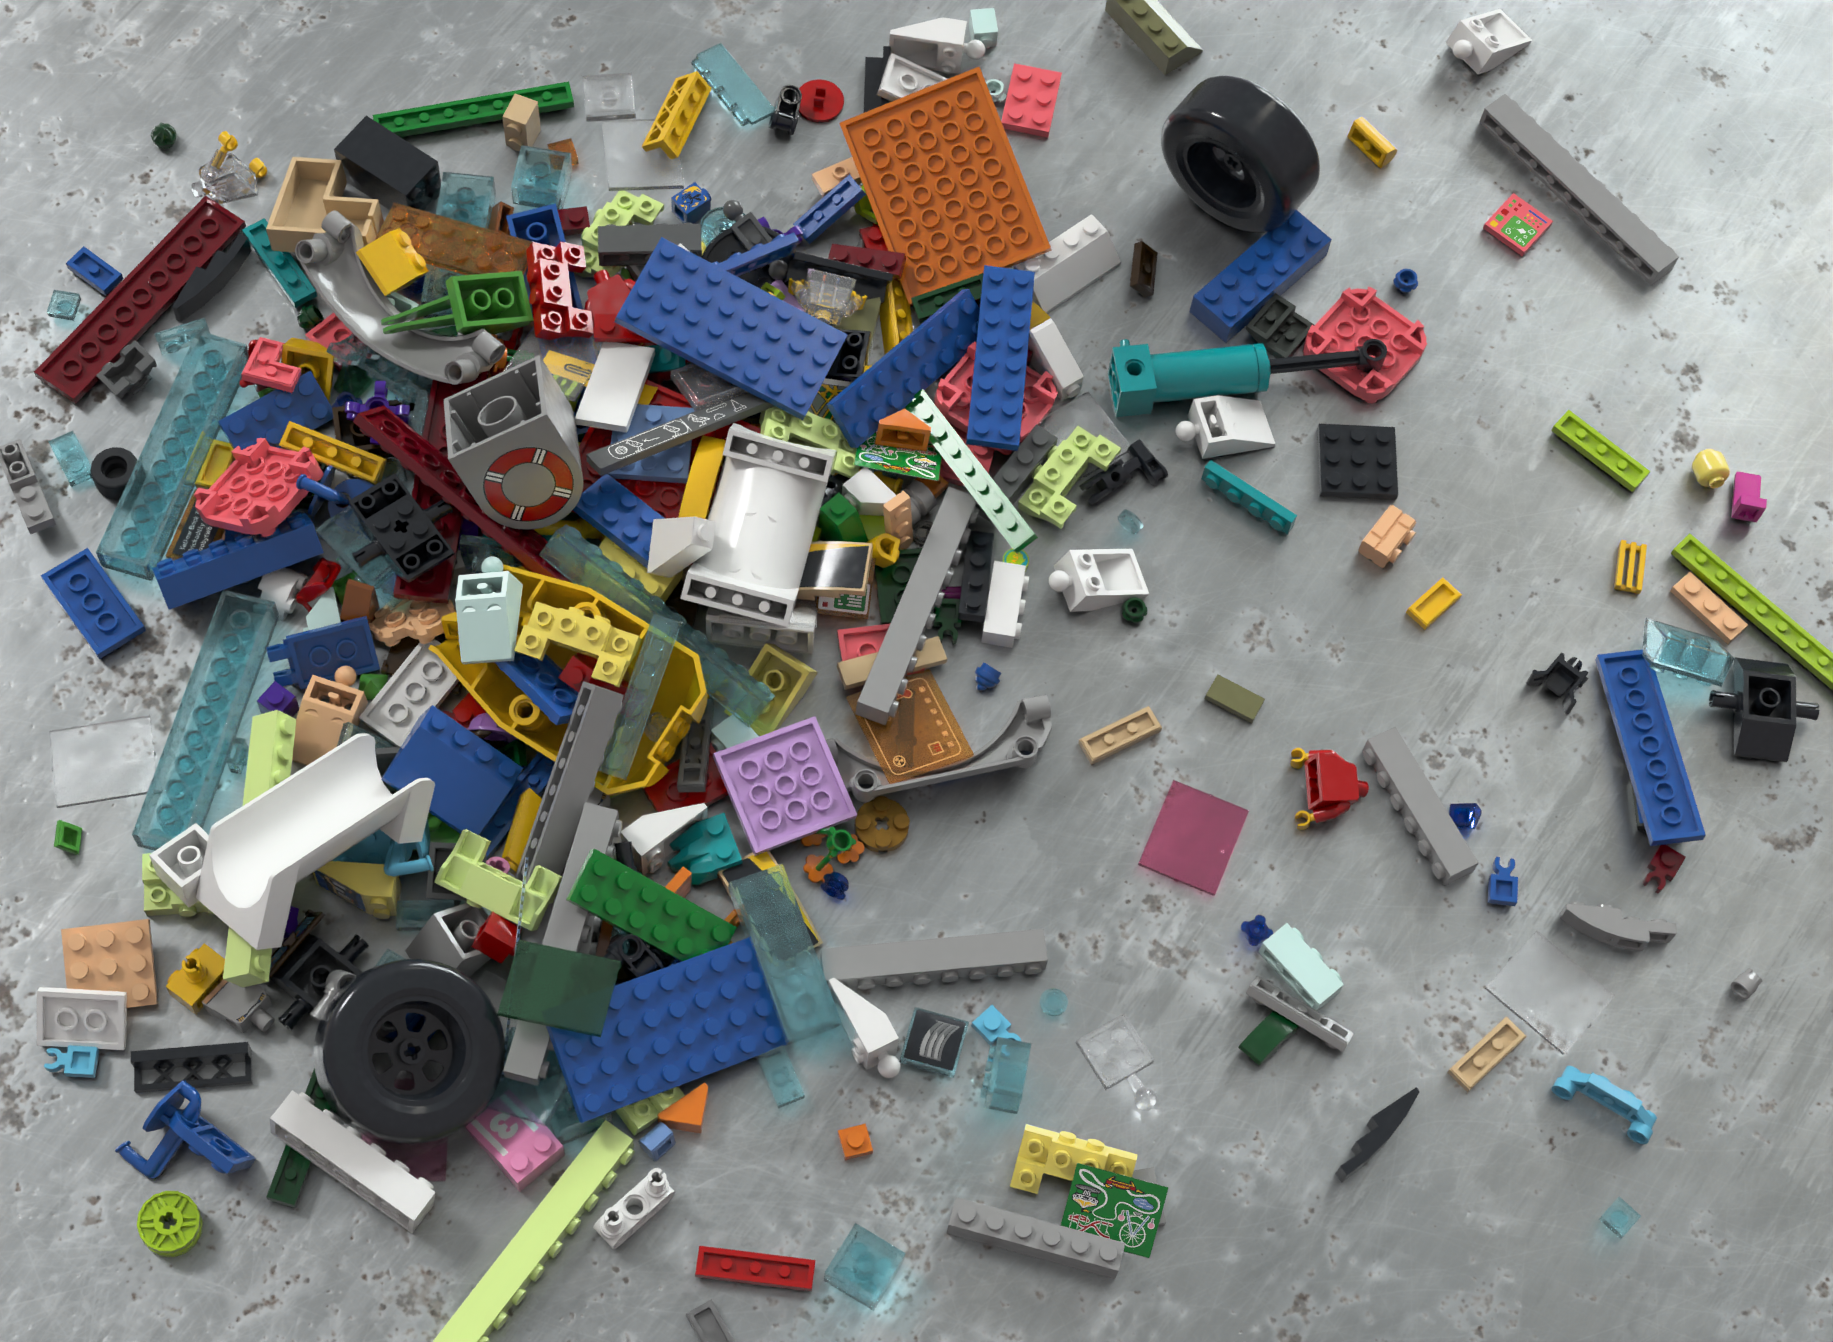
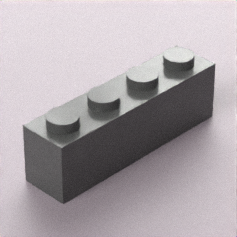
[598,223,702,266]
[976,424,1058,524]

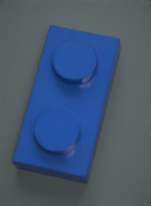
[66,246,123,296]

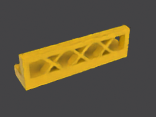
[641,71,712,159]

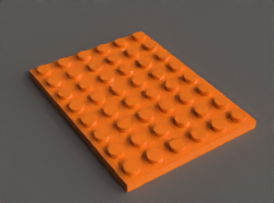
[839,67,1052,307]

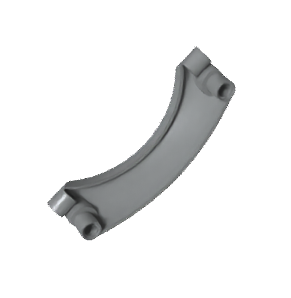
[295,210,506,385]

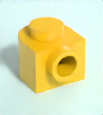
[866,533,901,568]

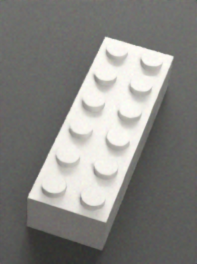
[270,1090,436,1234]

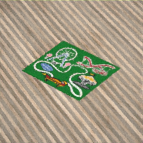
[854,433,942,481]
[1061,1163,1168,1258]

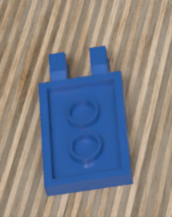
[266,616,380,690]

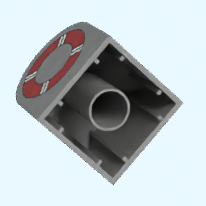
[444,355,583,530]

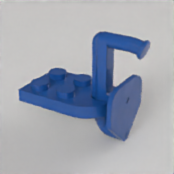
[296,465,374,542]
[115,1080,256,1179]

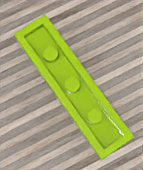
[1551,410,1650,492]

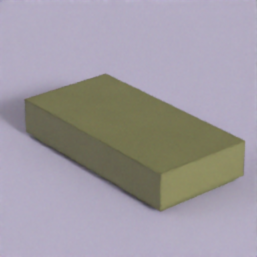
[1204,674,1265,724]

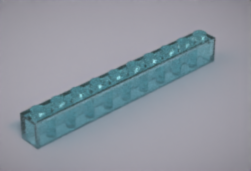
[539,524,775,727]

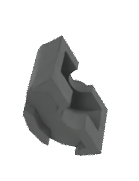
[96,340,157,398]

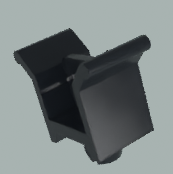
[1526,652,1589,715]

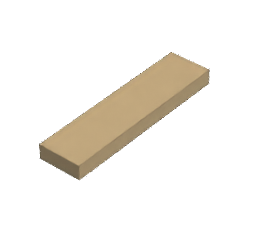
[837,636,947,690]

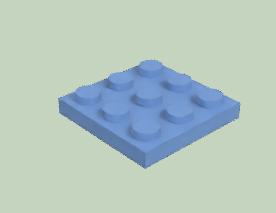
[608,404,695,483]

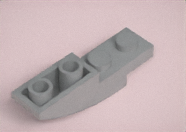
[0,439,56,535]
[1560,902,1677,951]

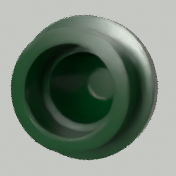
[151,123,177,149]
[297,304,324,331]

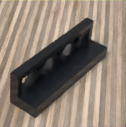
[863,46,891,113]
[784,251,893,304]
[131,1042,252,1093]

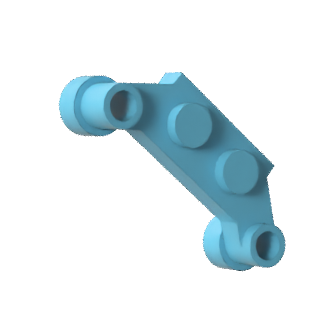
[1552,1066,1657,1144]

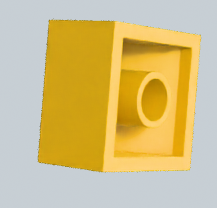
[356,228,429,296]

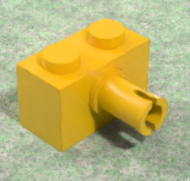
[166,943,225,1015]

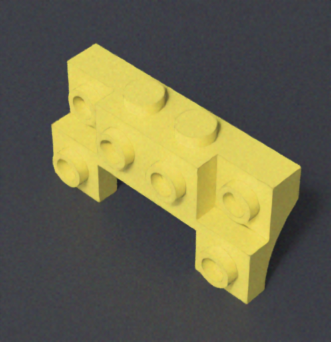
[514,601,642,687]
[1010,1124,1137,1194]

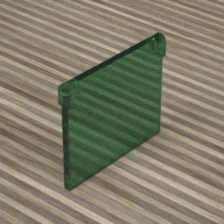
[498,940,621,1037]

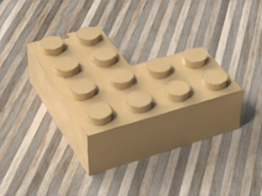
[266,157,384,252]

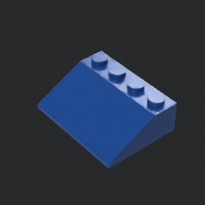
[381,705,523,835]

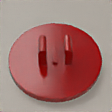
[799,79,844,122]

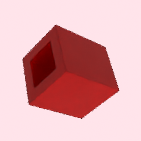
[472,912,522,963]

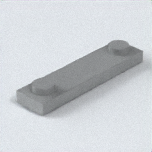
[1246,976,1353,1052]

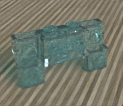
[326,333,433,405]
[316,505,403,610]

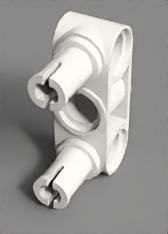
[593,1168,675,1249]

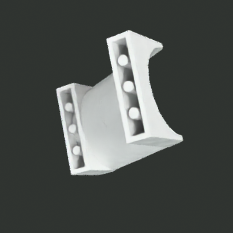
[680,423,836,627]
[196,733,435,950]

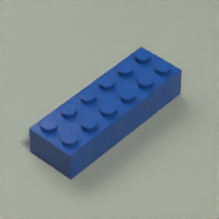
[1189,210,1332,343]
[152,512,324,610]

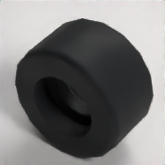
[90,447,143,500]

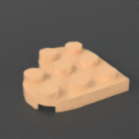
[369,599,456,646]

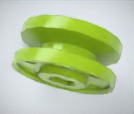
[137,1191,203,1257]

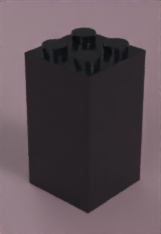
[334,116,442,224]

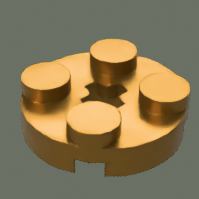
[855,796,910,852]

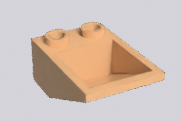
[292,666,368,766]

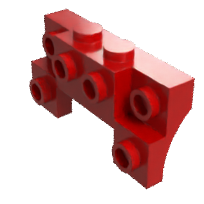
[526,241,594,340]

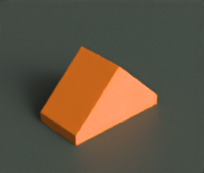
[875,409,931,451]
[657,1082,708,1133]

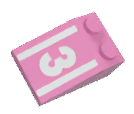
[465,1090,565,1192]

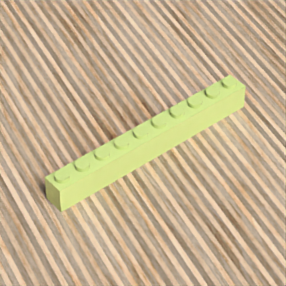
[223,710,296,987]
[433,1120,635,1342]

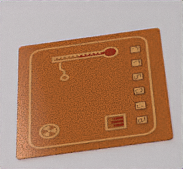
[846,669,974,784]

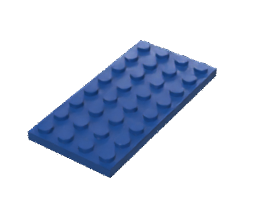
[614,237,847,420]
[541,937,789,1123]

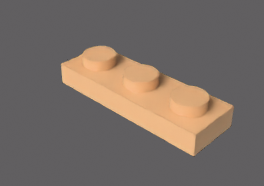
[883,491,913,550]
[1670,572,1748,644]

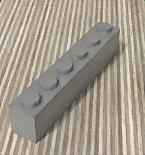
[1363,727,1478,886]
[947,1197,1125,1279]

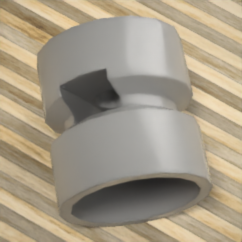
[903,480,937,526]

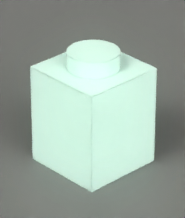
[969,8,998,48]

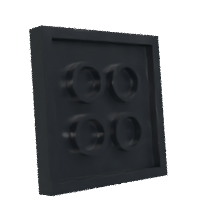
[1317,423,1398,500]

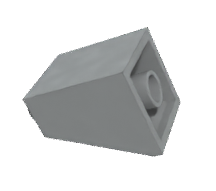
[405,903,491,977]

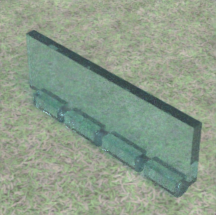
[691,43,774,126]

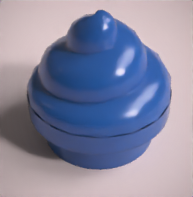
[975,662,1002,691]

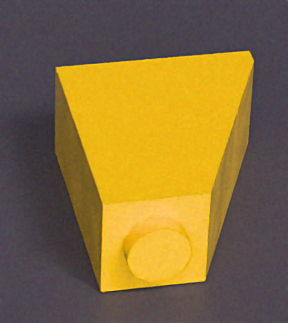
[502,788,542,876]

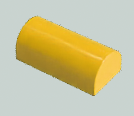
[1347,117,1397,169]

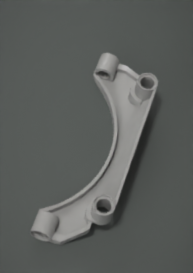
[826,694,1052,802]

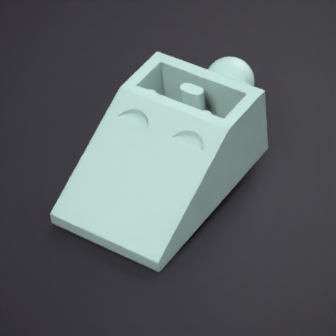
[455,556,523,664]

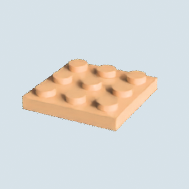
[61,919,158,1008]

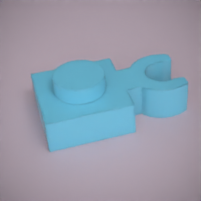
[971,1005,1022,1056]
[44,1045,99,1078]

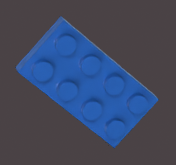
[218,371,333,450]
[573,474,665,569]
[41,548,146,659]
[495,646,579,725]

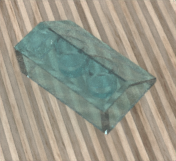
[1642,618,1735,687]

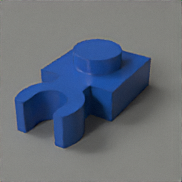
[1488,857,1518,906]

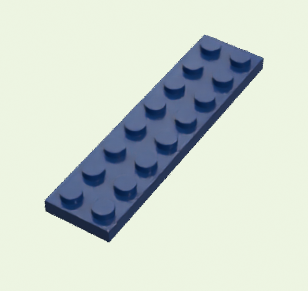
[966,265,1035,451]
[826,289,979,448]
[1595,649,1706,846]

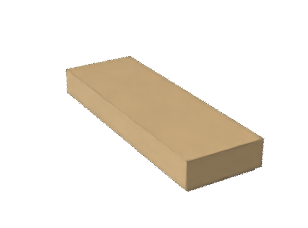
[1078,706,1162,765]
[1447,1016,1527,1093]

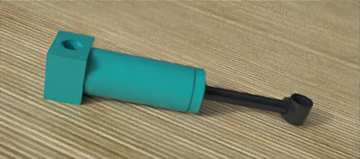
[1107,339,1387,417]

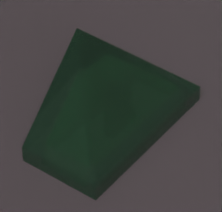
[333,351,387,402]

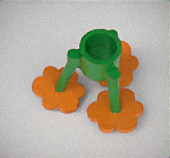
[801,827,865,883]

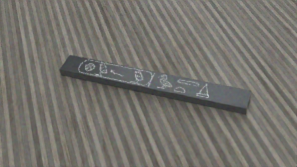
[586,391,774,476]

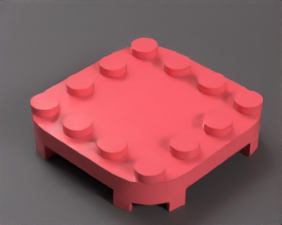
[1303,286,1427,404]
[934,342,1058,455]
[194,438,324,537]

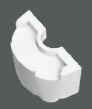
[254,567,309,621]

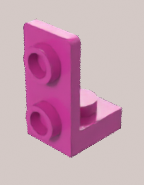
[1731,471,1767,523]

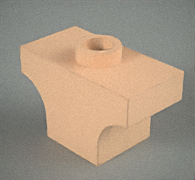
[812,157,862,197]

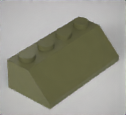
[1105,0,1203,75]

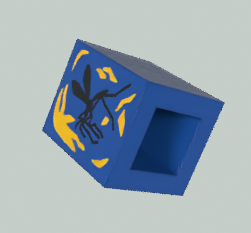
[671,182,712,224]

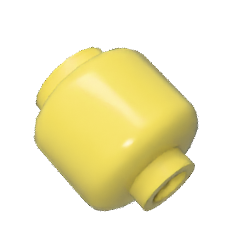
[1692,449,1730,489]

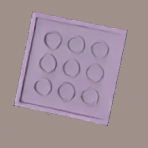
[713,716,857,856]

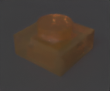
[547,138,579,170]

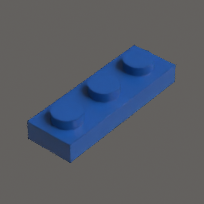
[793,174,866,244]

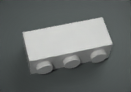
[981,561,1029,648]

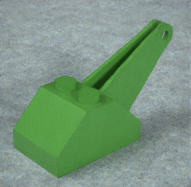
[381,271,534,335]

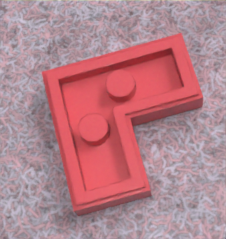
[241,337,301,393]

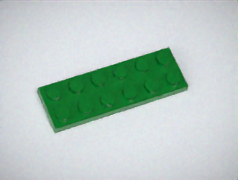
[566,848,737,962]

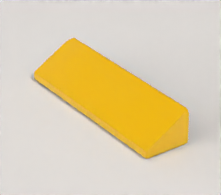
[880,279,913,355]
[279,421,387,485]

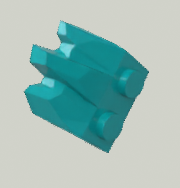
[667,813,743,885]

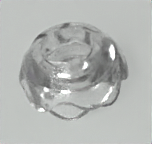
[643,712,671,742]

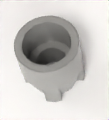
[1731,968,1762,999]

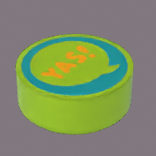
[1002,548,1029,572]

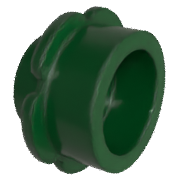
[1122,597,1147,623]

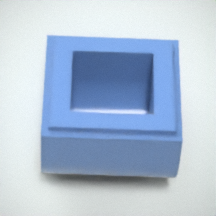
[638,1122,676,1162]

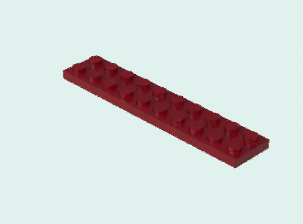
[34,195,246,404]
[393,371,489,604]
[353,406,585,583]

